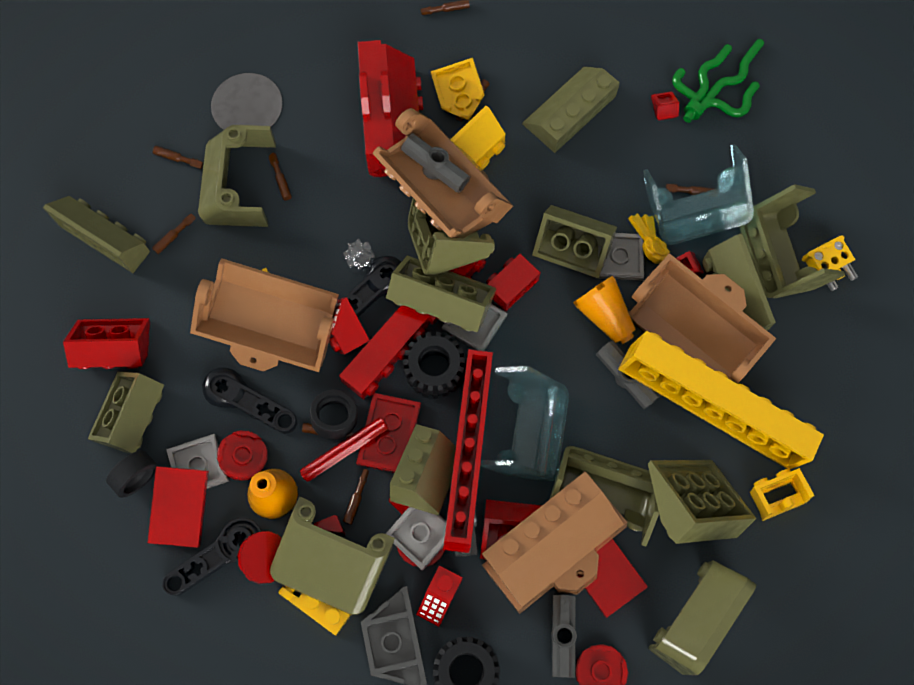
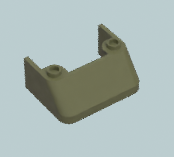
[198,125,276,227]
[739,184,845,298]
[550,446,659,547]
[648,560,757,675]

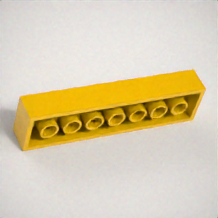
[618,331,824,469]

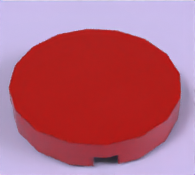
[217,431,267,480]
[238,531,282,584]
[575,644,628,685]

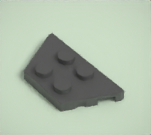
[361,586,427,685]

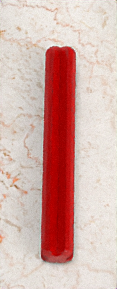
[300,417,388,482]

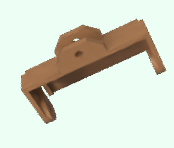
[372,108,513,238]
[629,253,776,384]
[190,259,339,372]
[482,472,628,614]

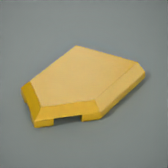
[431,58,485,120]

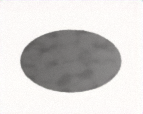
[211,73,282,130]

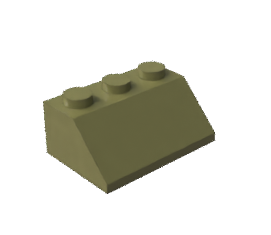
[532,205,617,278]
[88,372,164,453]
[390,424,456,516]

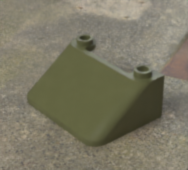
[270,497,395,615]

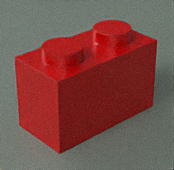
[486,254,541,312]

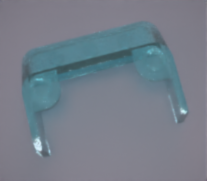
[643,144,754,245]
[480,366,569,481]

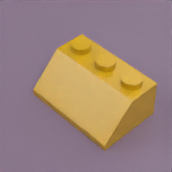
[450,106,506,170]

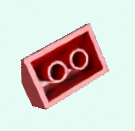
[63,318,150,370]
[480,499,541,559]

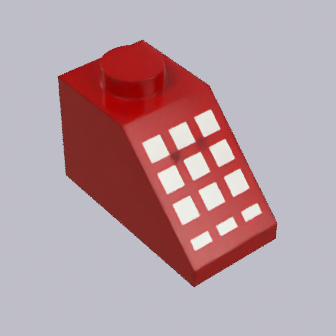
[329,297,370,355]
[416,566,463,627]

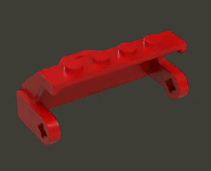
[358,40,423,177]

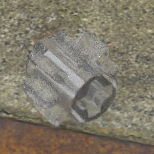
[343,239,375,270]

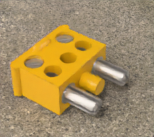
[802,235,858,291]

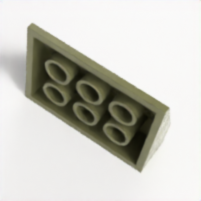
[648,460,757,544]

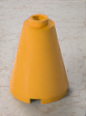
[573,275,636,344]
[247,469,298,519]

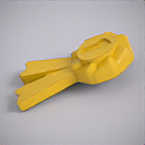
[628,213,670,264]

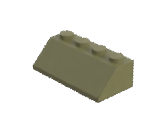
[522,67,620,153]
[43,196,150,273]
[703,233,776,331]
[386,255,497,332]

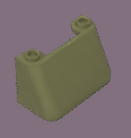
[408,198,495,275]

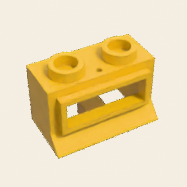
[750,468,815,521]

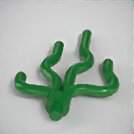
[672,39,764,123]

